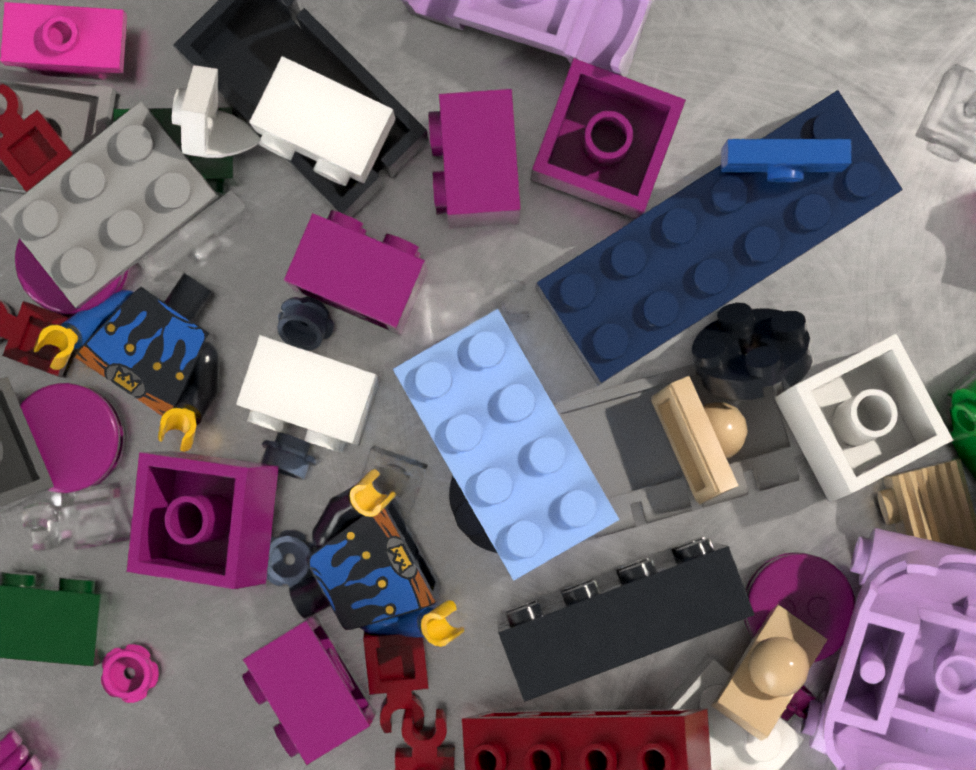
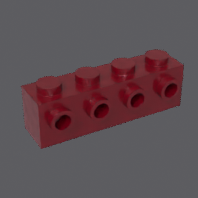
[462,709,712,770]

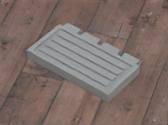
[553,354,804,538]

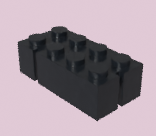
[173,0,429,217]
[497,536,755,702]

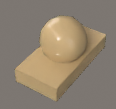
[651,376,748,505]
[711,605,828,741]

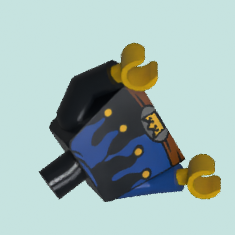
[34,273,220,452]
[289,469,465,647]

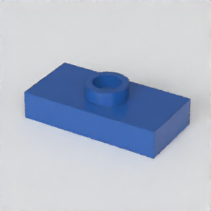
[721,139,851,183]

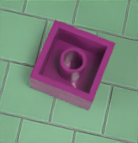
[530,58,686,219]
[428,89,521,229]
[284,210,428,336]
[126,451,279,589]
[242,614,376,765]

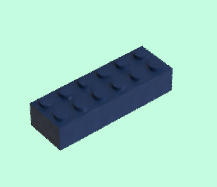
[535,90,903,386]

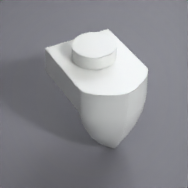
[172,65,260,158]

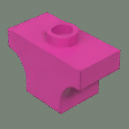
[0,2,127,80]

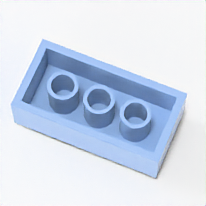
[393,309,620,581]

